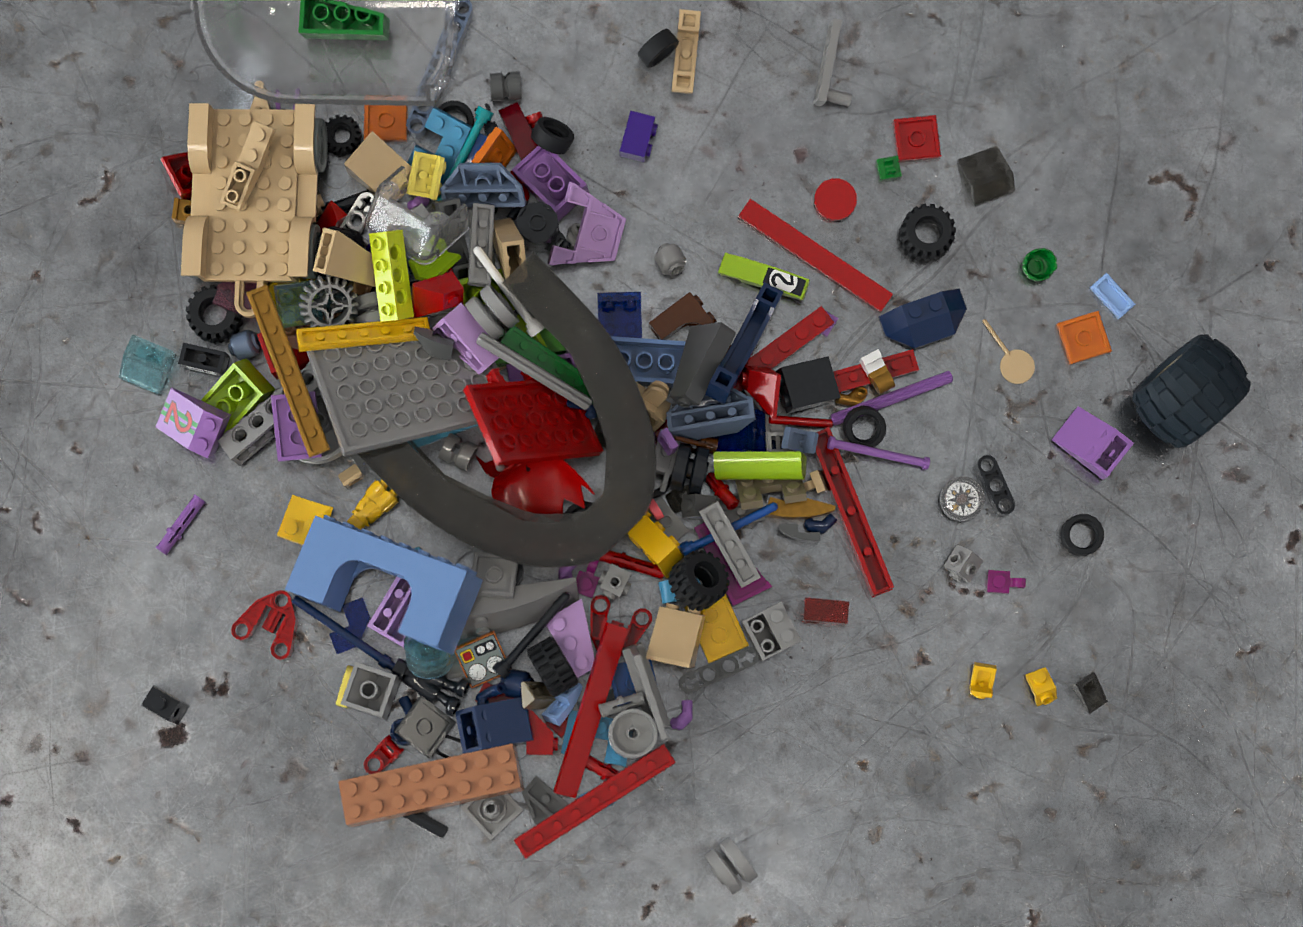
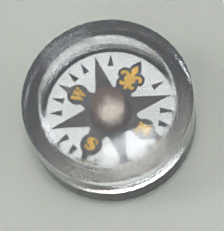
[939,476,985,522]

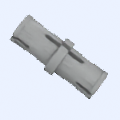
[598,691,645,718]

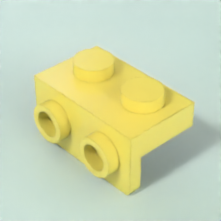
[407,151,446,200]

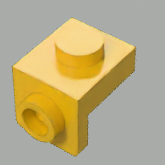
[969,662,997,699]
[1025,667,1057,706]

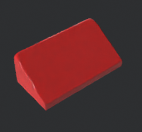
[317,200,347,232]

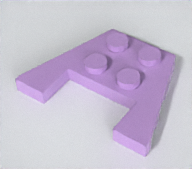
[547,182,626,265]

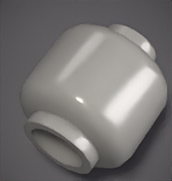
[655,243,686,276]

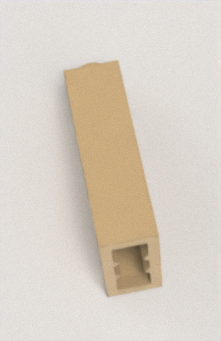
[493,218,528,285]
[313,228,376,287]

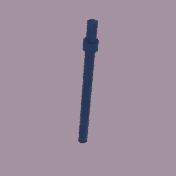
[292,595,396,671]

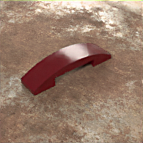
[498,102,538,161]

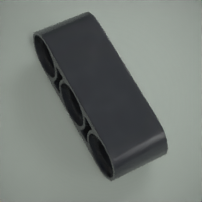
[975,455,1015,517]

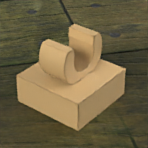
[804,470,829,494]

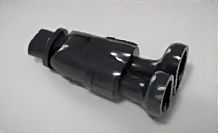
[391,658,471,716]

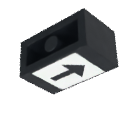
[178,343,230,376]

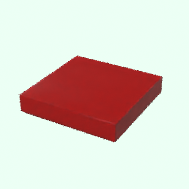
[893,115,941,162]

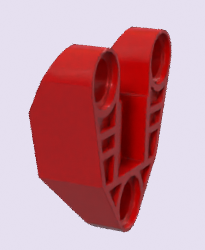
[231,590,298,660]
[590,595,652,659]

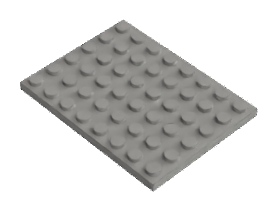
[306,307,497,456]

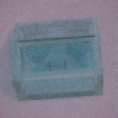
[273,279,323,328]
[119,334,177,395]

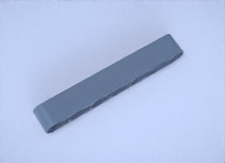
[406,0,473,139]

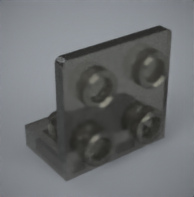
[958,146,1015,205]

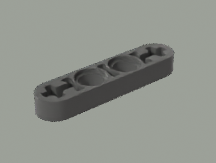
[679,647,759,694]

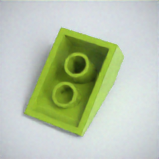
[201,358,276,433]

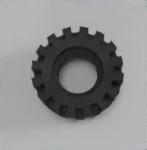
[325,114,362,156]

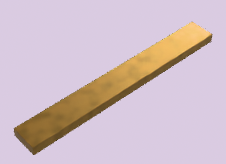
[246,285,331,458]

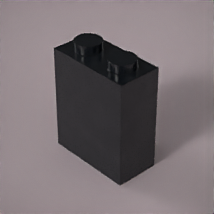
[775,356,841,414]

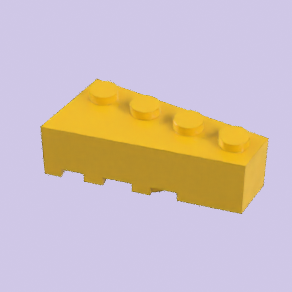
[601,489,684,578]

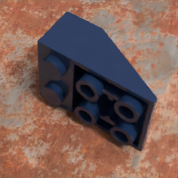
[455,697,534,754]

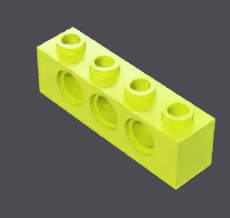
[369,229,414,322]

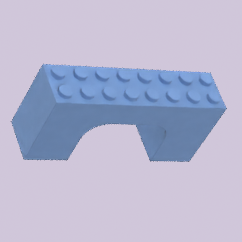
[285,515,483,655]

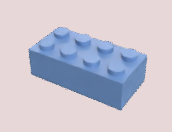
[599,336,686,388]

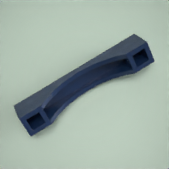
[705,282,784,405]

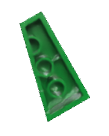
[299,0,390,41]

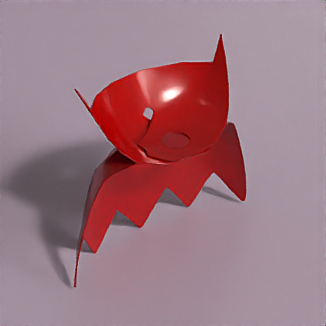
[475,455,595,548]

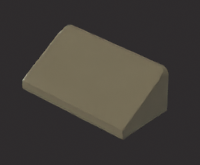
[521,681,555,709]

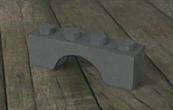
[434,197,469,280]

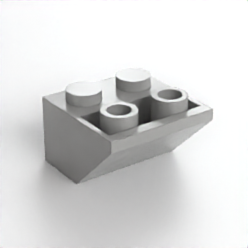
[742,602,802,661]

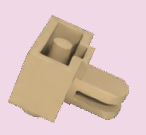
[618,380,671,433]

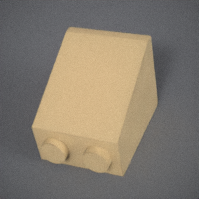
[344,131,411,206]
[646,603,705,668]

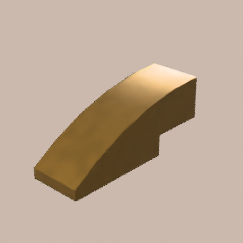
[766,497,836,520]

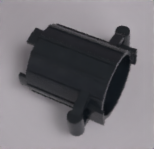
[506,202,571,253]

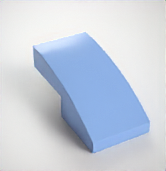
[541,683,583,726]

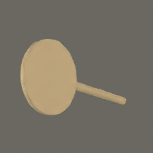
[983,319,1035,384]

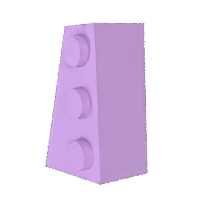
[432,303,499,375]
[367,577,412,651]
[546,599,595,679]

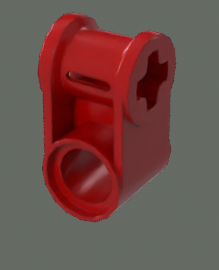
[364,734,405,774]

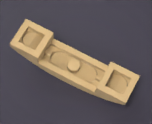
[671,9,701,94]

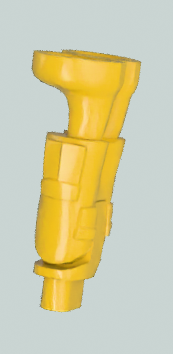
[347,460,419,530]

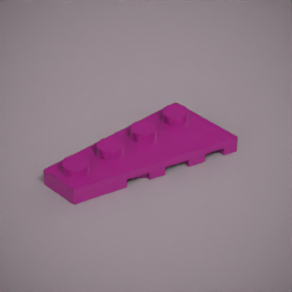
[694,522,772,606]

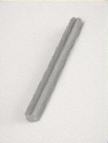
[476,333,592,410]

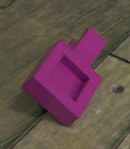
[576,558,600,598]
[987,570,1026,594]

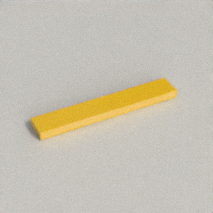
[296,317,430,352]

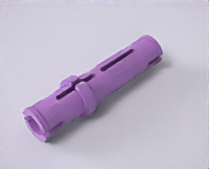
[155,494,206,555]

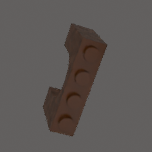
[648,292,731,357]

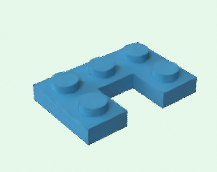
[407,107,472,184]
[561,710,633,767]

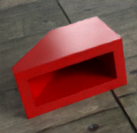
[526,710,558,756]

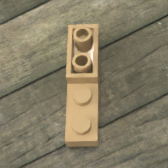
[220,121,276,211]

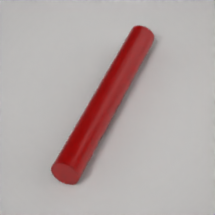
[768,415,833,428]

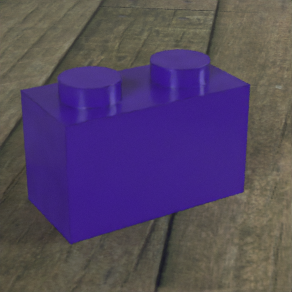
[620,110,658,162]

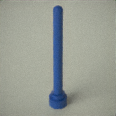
[680,502,778,556]

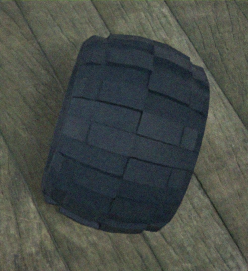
[1132,334,1251,448]

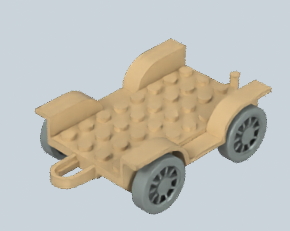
[181,83,328,318]

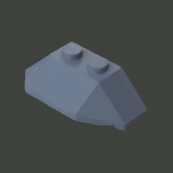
[440,163,526,208]
[666,388,755,440]

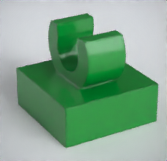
[876,155,902,182]

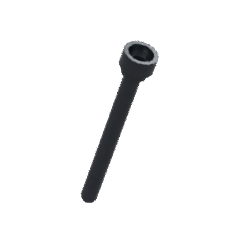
[492,592,570,679]

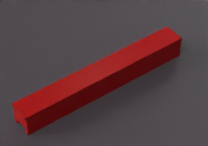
[814,427,894,598]

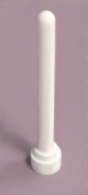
[474,246,545,338]

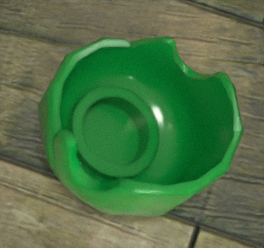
[1022,248,1057,282]

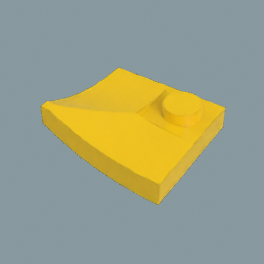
[277,495,334,546]

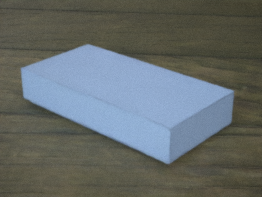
[1090,273,1136,320]

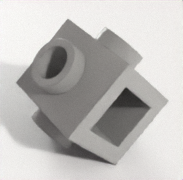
[944,544,983,583]
[598,564,631,600]

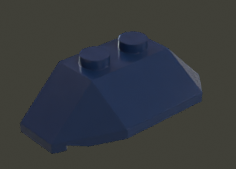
[878,289,967,349]

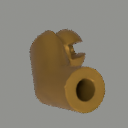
[835,387,868,406]

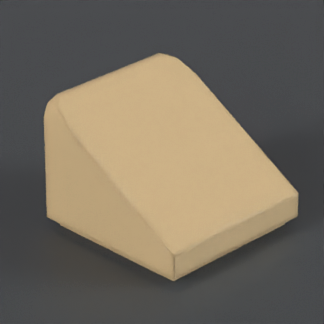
[338,464,364,489]

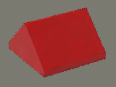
[161,152,193,200]

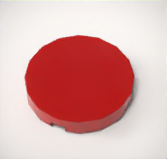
[814,178,857,221]

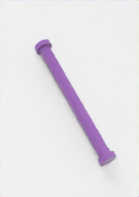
[827,436,930,470]

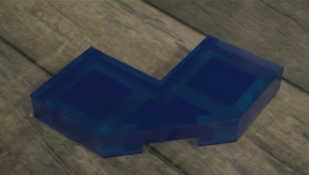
[329,597,371,655]

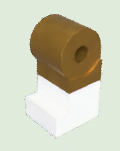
[859,349,895,395]

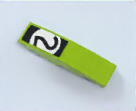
[718,253,810,301]

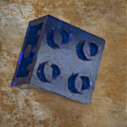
[597,292,642,340]
[715,409,766,452]

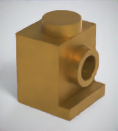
[172,198,191,224]

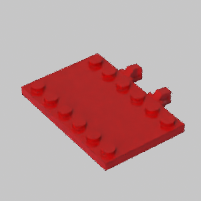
[463,368,603,466]

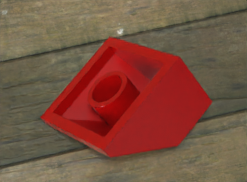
[412,272,464,318]
[739,366,781,419]

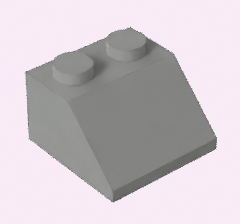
[341,662,400,720]

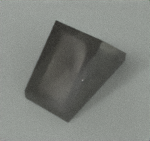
[1070,672,1108,714]

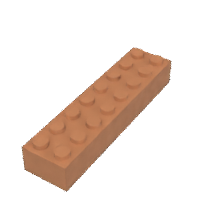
[338,744,524,828]

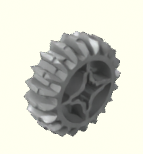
[298,275,359,328]

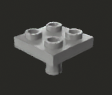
[461,794,524,841]

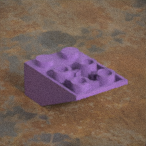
[1052,406,1134,480]

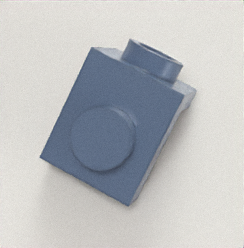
[781,426,819,454]

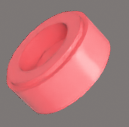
[646,499,664,521]

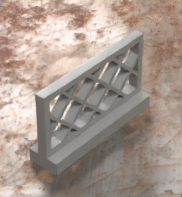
[622,642,670,740]

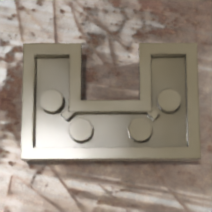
[735,480,807,510]

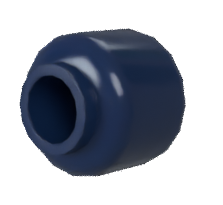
[500,669,534,698]

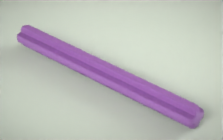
[830,371,953,426]

